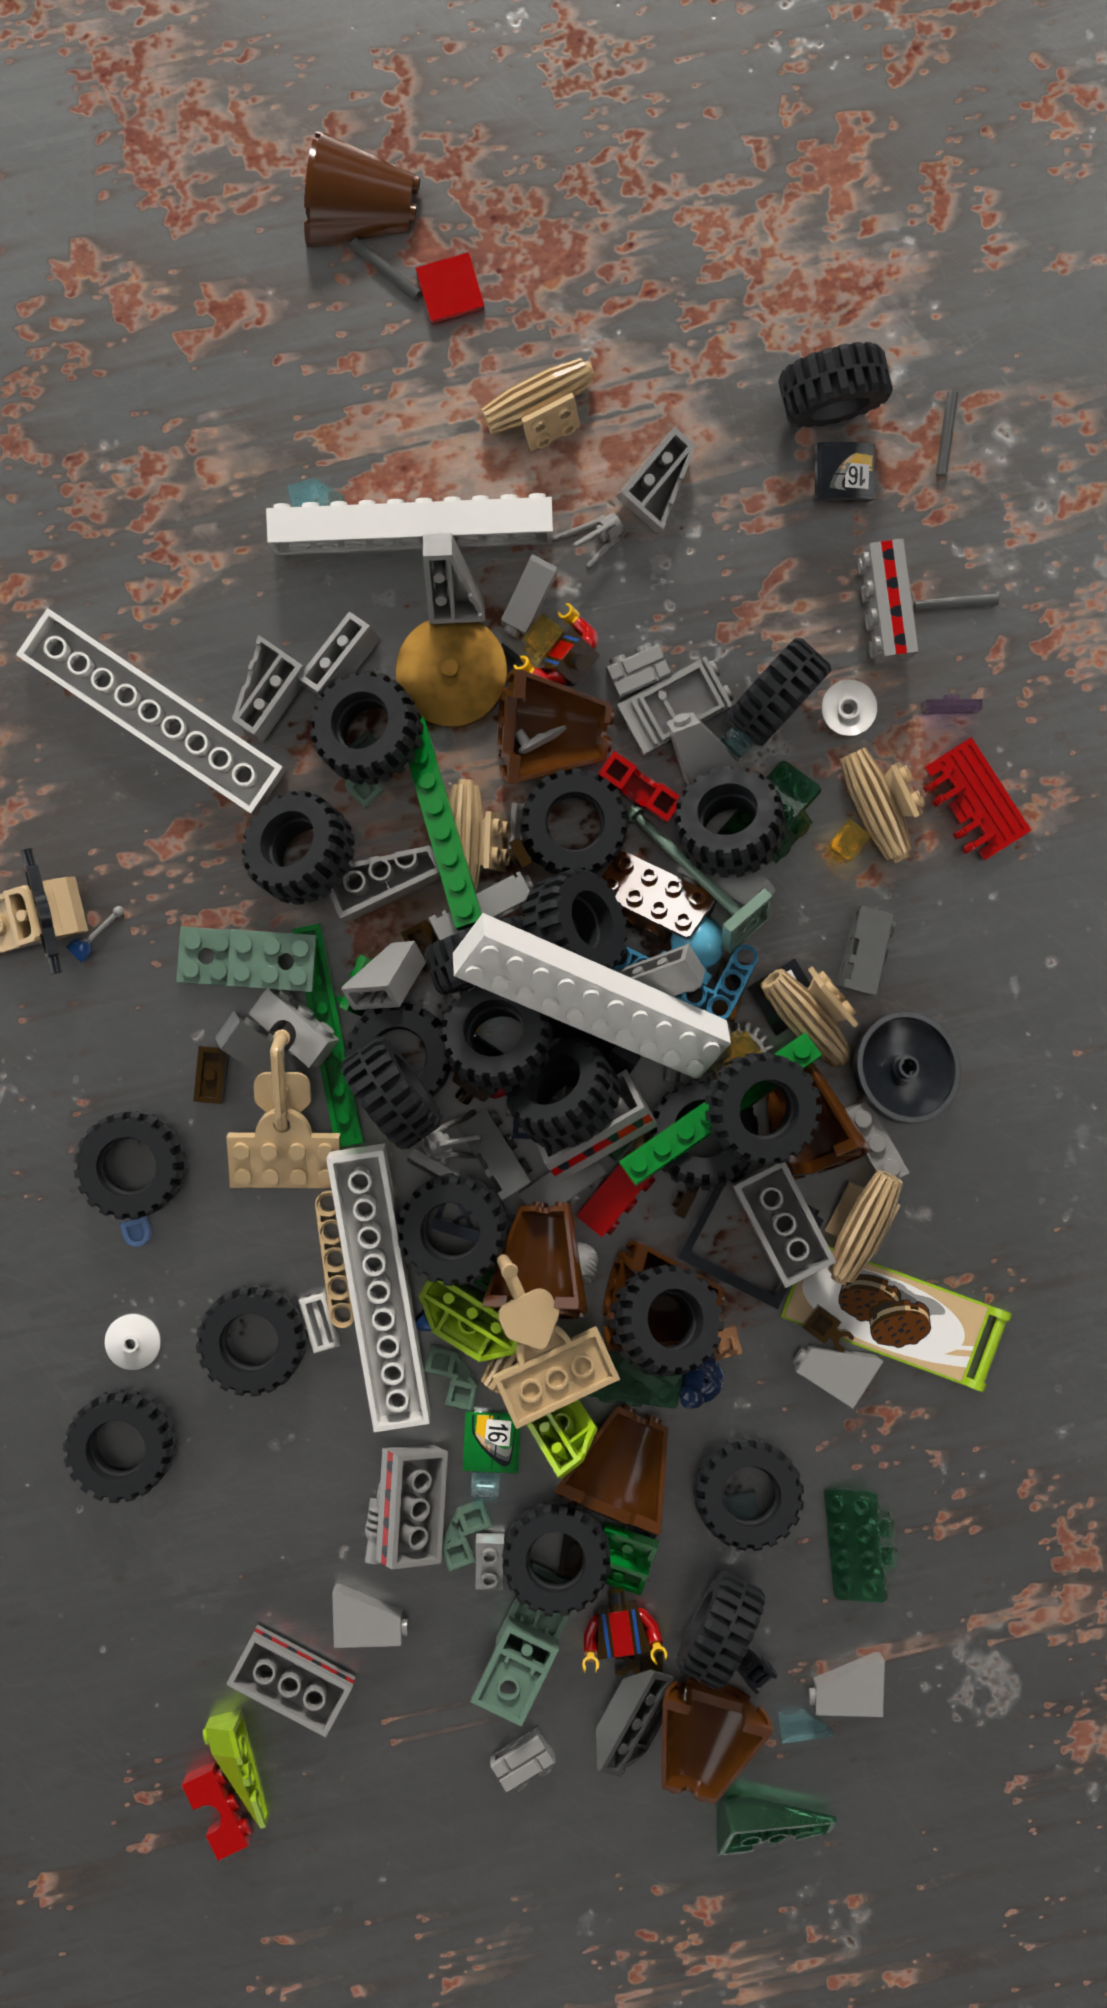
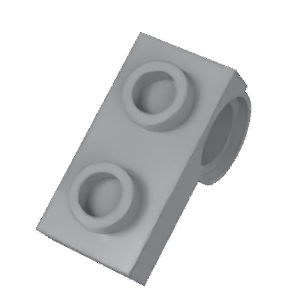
[475,1533,504,1590]

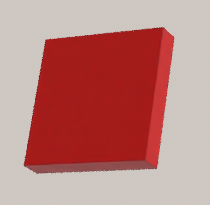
[415,252,485,324]

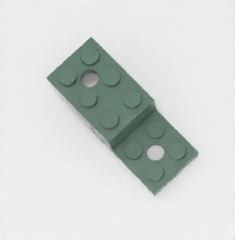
[176,926,317,992]
[471,1562,572,1727]

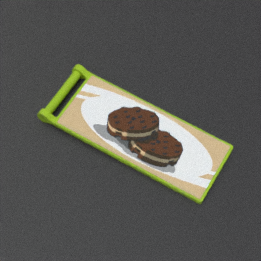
[781,1246,1013,1392]

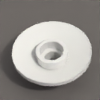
[821,680,877,736]
[105,1314,161,1370]

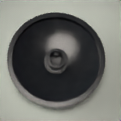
[853,1012,961,1124]

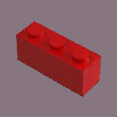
[576,1149,656,1237]

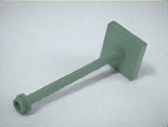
[626,804,773,954]

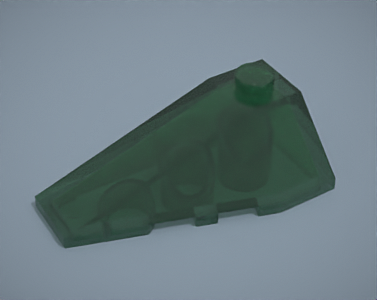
[717,1795,837,1856]

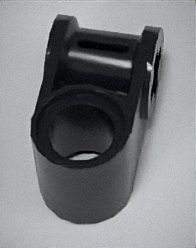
[737,1643,778,1694]

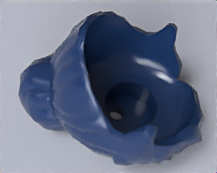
[677,1358,724,1409]

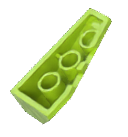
[203,1709,269,1829]

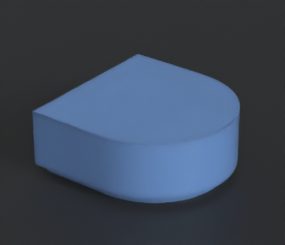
[119,1216,152,1247]

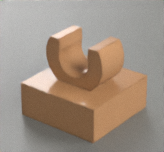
[712,1325,742,1360]

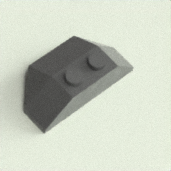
[596,1669,674,1777]

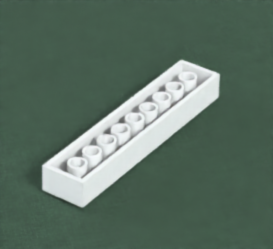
[266,493,553,555]
[16,608,287,816]
[453,913,731,1079]
[326,1143,431,1432]

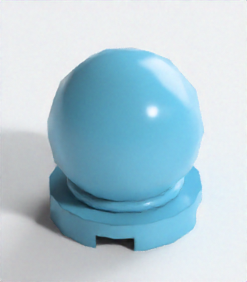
[661,916,724,986]

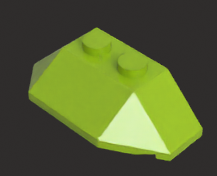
[419,1279,517,1362]
[526,1399,598,1479]

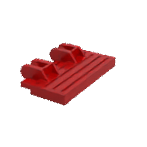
[922,737,1032,861]

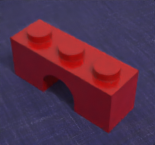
[598,751,680,824]
[181,1760,253,1861]

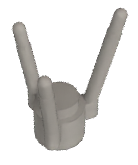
[553,513,625,569]
[422,1109,481,1160]

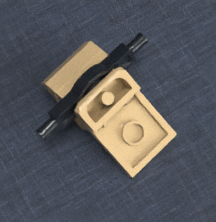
[0,848,88,975]

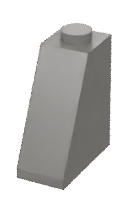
[501,554,557,638]
[666,712,742,785]
[341,941,426,1010]
[793,1344,883,1408]
[332,1584,408,1648]
[808,1652,885,1717]

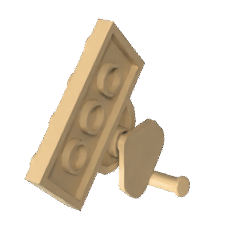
[226,1030,341,1188]
[492,1254,620,1429]

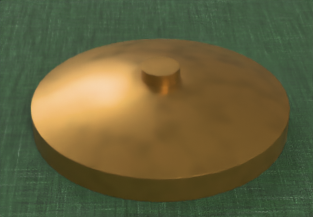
[396,620,508,728]

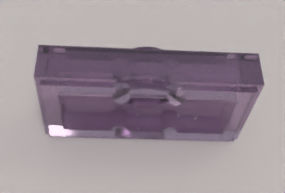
[921,694,983,714]

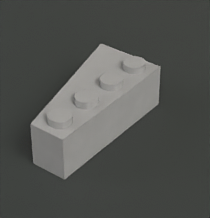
[329,845,441,924]

